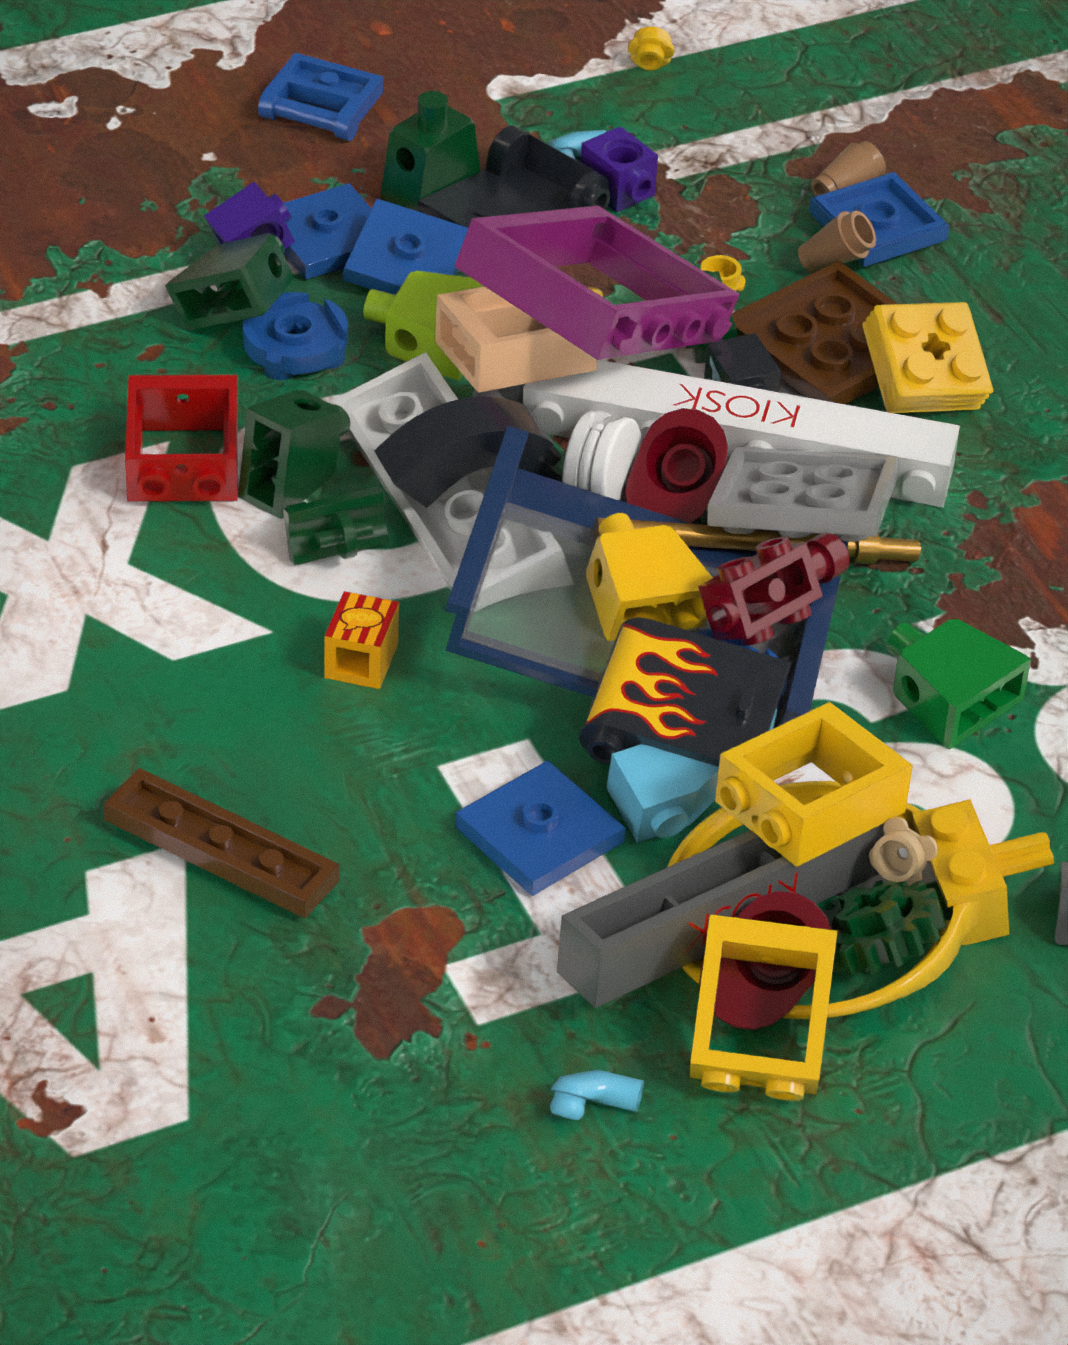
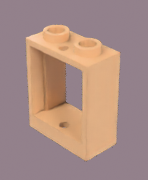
[435,287,597,393]

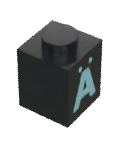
[704,333,781,392]

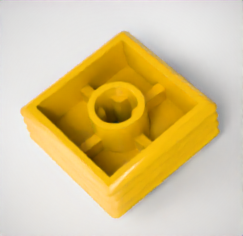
[862,302,993,413]

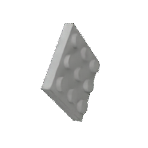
[708,447,898,542]

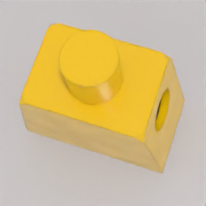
[586,513,713,642]

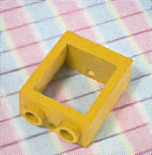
[715,702,913,867]
[690,914,837,1101]

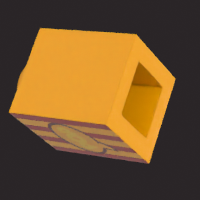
[324,591,399,689]

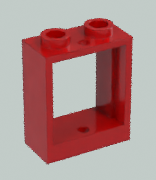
[125,375,238,502]

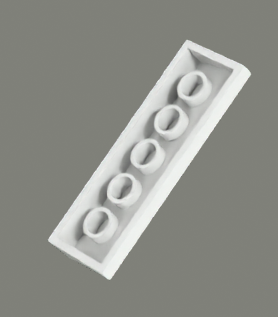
[331,352,574,613]

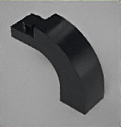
[374,396,563,508]

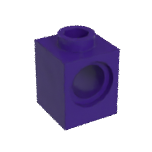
[581,126,658,213]
[204,182,295,249]

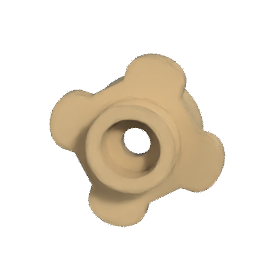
[869,817,938,886]

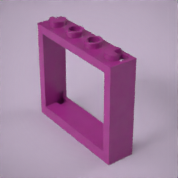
[454,206,740,360]

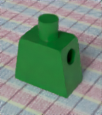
[886,619,1031,750]

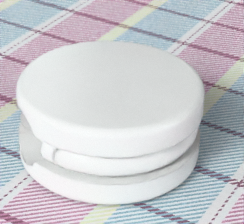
[562,411,642,503]

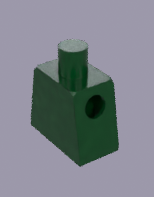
[380,91,480,214]
[165,233,292,331]
[238,390,350,519]

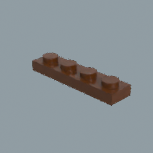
[104,768,340,918]

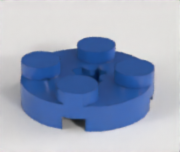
[243,292,348,380]

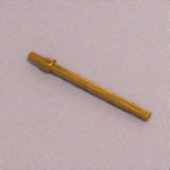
[593,517,921,564]

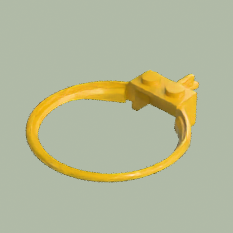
[667,781,1054,1019]

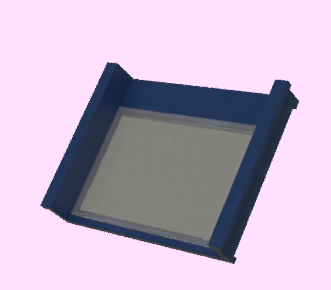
[445,426,849,729]

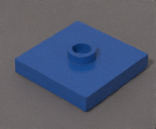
[809,172,949,267]
[284,183,371,280]
[342,198,468,295]
[455,760,625,896]

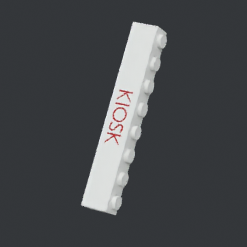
[523,360,960,508]

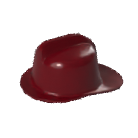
[625,408,728,524]
[699,891,831,1030]

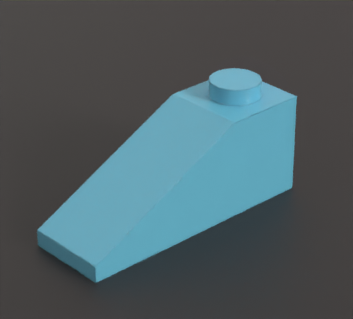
[606,708,777,843]

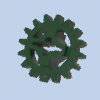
[822,880,946,977]

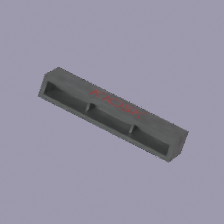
[557,823,885,1008]

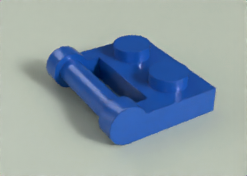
[258,53,383,141]

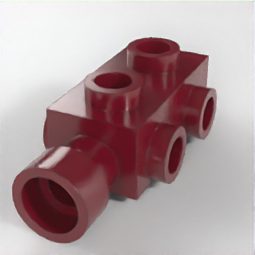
[698,533,849,646]

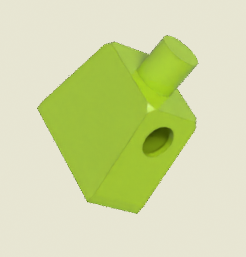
[363,271,485,381]

